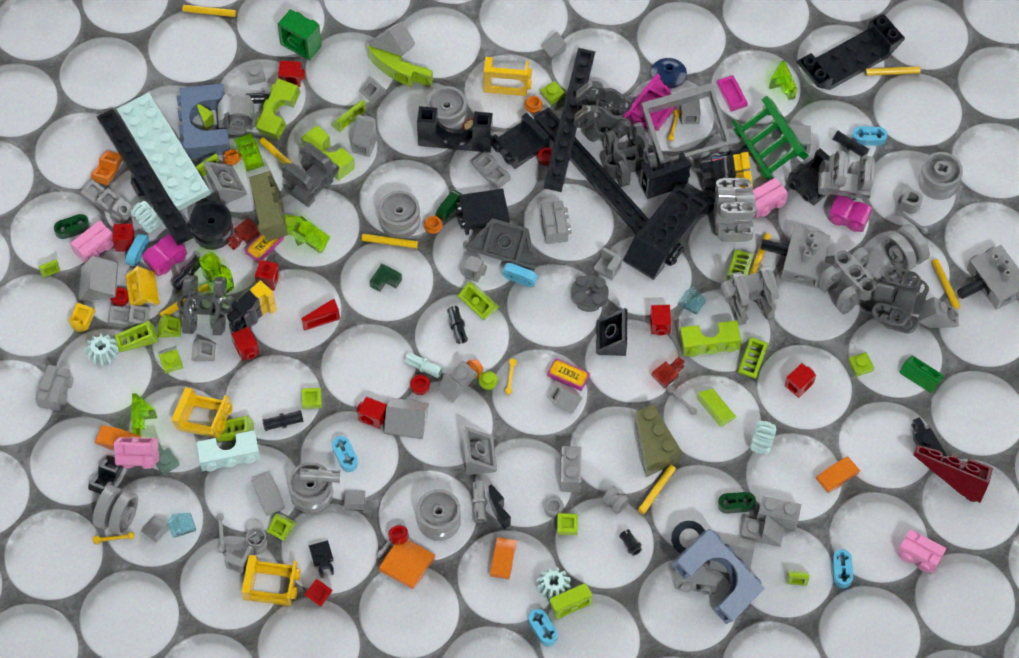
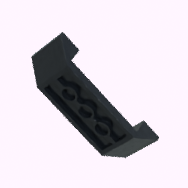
[796,13,905,90]
[623,182,715,280]

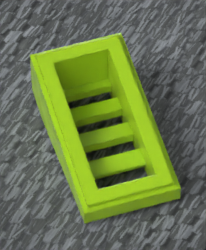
[726,249,754,281]
[115,321,159,353]
[738,337,768,379]
[212,415,254,442]

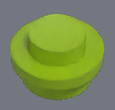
[479,371,498,390]

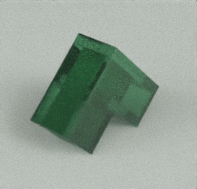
[369,264,403,292]

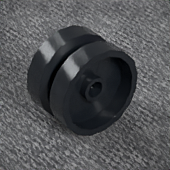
[190,201,234,250]

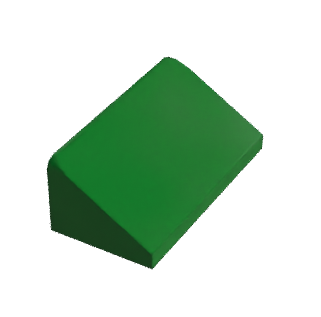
[900,356,944,393]

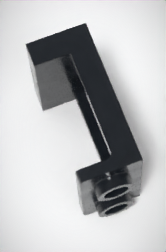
[492,113,550,169]
[787,148,830,206]
[640,152,692,200]
[456,188,510,235]

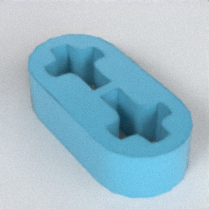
[852,126,887,146]
[125,233,149,267]
[502,263,538,287]
[332,436,358,472]
[832,549,853,589]
[529,609,557,646]

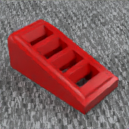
[301,299,340,331]

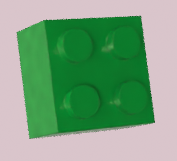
[277,9,322,61]

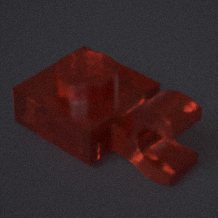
[228,218,260,250]
[651,357,685,389]

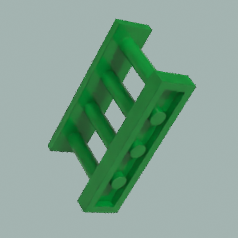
[732,95,809,180]

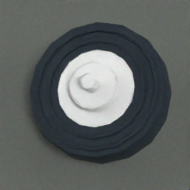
[671,520,705,554]

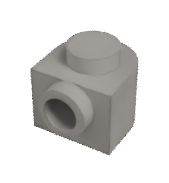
[898,188,923,214]
[109,198,133,223]
[460,256,487,282]

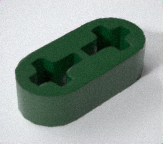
[435,189,462,221]
[54,214,90,239]
[718,492,756,514]

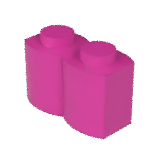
[828,195,872,232]
[142,234,187,276]

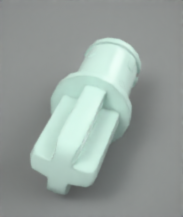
[405,353,443,379]

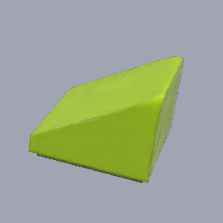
[197,104,215,131]
[38,259,61,278]
[158,315,181,338]
[267,513,297,541]
[787,570,810,586]

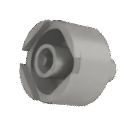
[217,94,256,135]

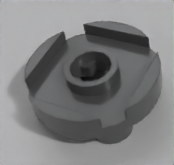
[571,275,609,312]

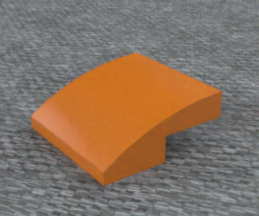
[379,540,436,589]

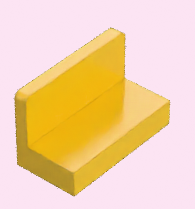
[125,266,160,307]

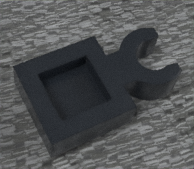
[309,540,334,578]

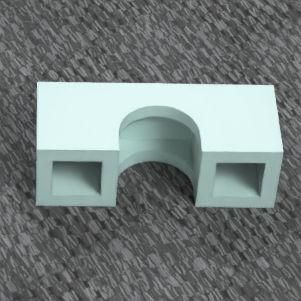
[196,430,260,472]

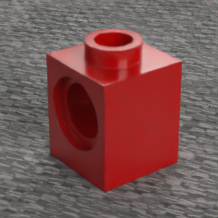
[278,61,305,87]
[112,224,136,252]
[255,260,280,291]
[650,305,672,336]
[231,326,260,361]
[784,363,816,398]
[356,396,387,429]
[305,578,333,607]

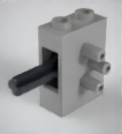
[760,226,831,288]
[957,245,1019,310]

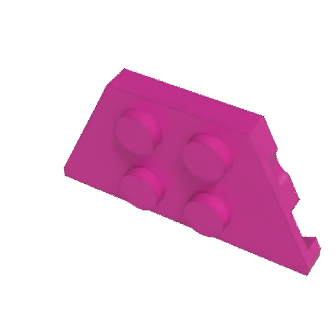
[620,73,677,131]

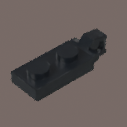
[911,417,947,456]

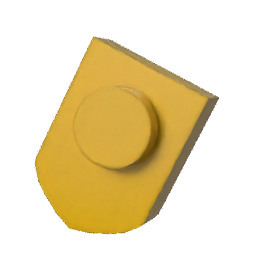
[68,303,96,332]

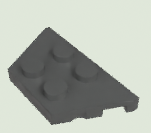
[465,218,536,270]

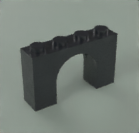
[417,106,493,153]

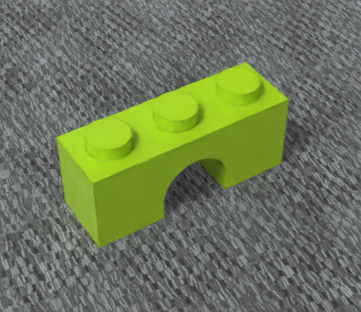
[255,79,301,140]
[301,125,355,181]
[679,320,741,357]

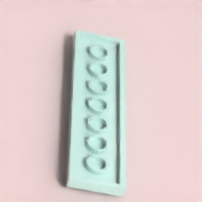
[117,93,211,211]

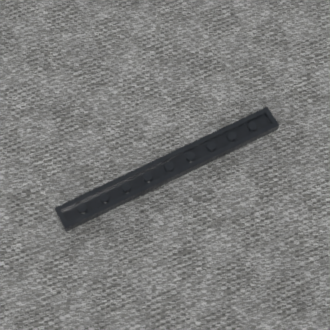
[544,48,596,193]
[534,107,649,234]
[96,109,194,246]

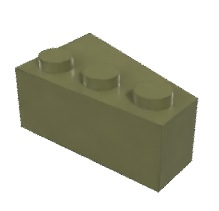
[249,171,288,241]
[635,404,682,477]

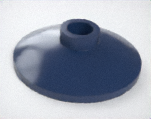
[651,58,687,89]

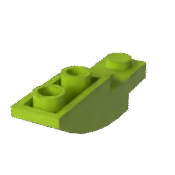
[367,45,433,87]

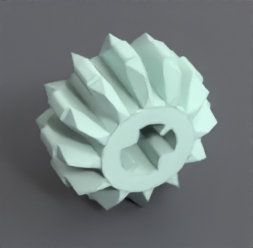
[131,201,161,233]
[85,333,119,367]
[750,420,776,455]
[537,567,571,602]

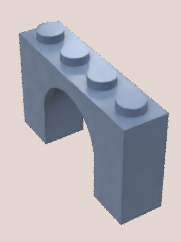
[177,84,230,158]
[671,528,765,624]

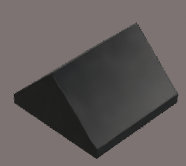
[596,308,628,356]

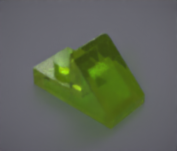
[769,60,797,101]
[234,134,264,172]
[292,216,330,254]
[131,393,157,437]

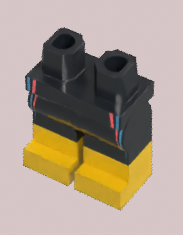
[700,152,753,193]
[226,280,277,332]

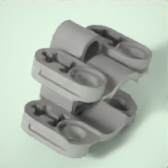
[818,151,875,200]
[713,178,757,242]
[819,247,886,315]
[721,266,779,326]

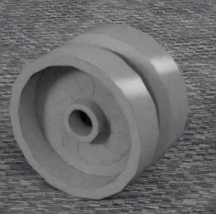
[427,86,467,130]
[919,152,963,200]
[379,190,421,239]
[882,224,930,271]
[288,462,334,513]
[93,485,138,536]
[417,489,461,541]

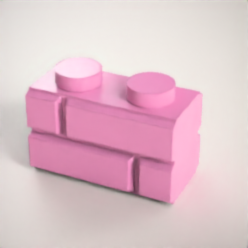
[753,178,788,218]
[70,221,114,263]
[114,437,160,469]
[897,529,946,573]

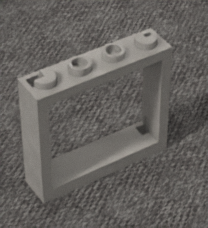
[641,83,732,169]

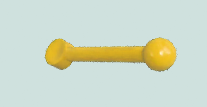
[667,110,681,141]
[505,358,517,395]
[92,532,135,544]

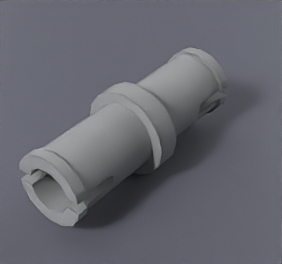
[299,468,341,484]
[472,481,488,523]

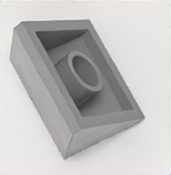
[369,21,415,56]
[204,161,247,205]
[79,256,118,302]
[384,398,429,439]
[462,426,497,475]
[709,532,756,574]

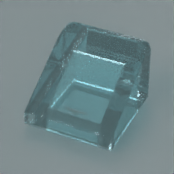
[677,288,706,314]
[168,513,197,538]

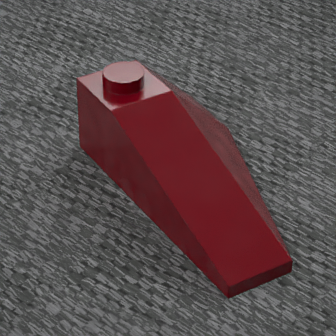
[913,445,993,503]

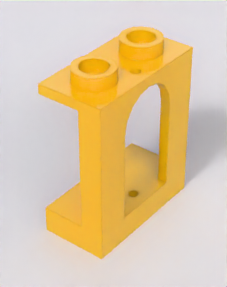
[484,57,532,96]
[171,387,233,439]
[241,555,301,606]

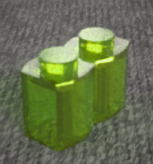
[199,252,235,294]

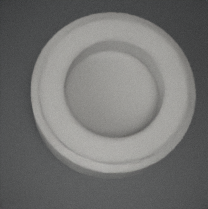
[544,497,564,518]

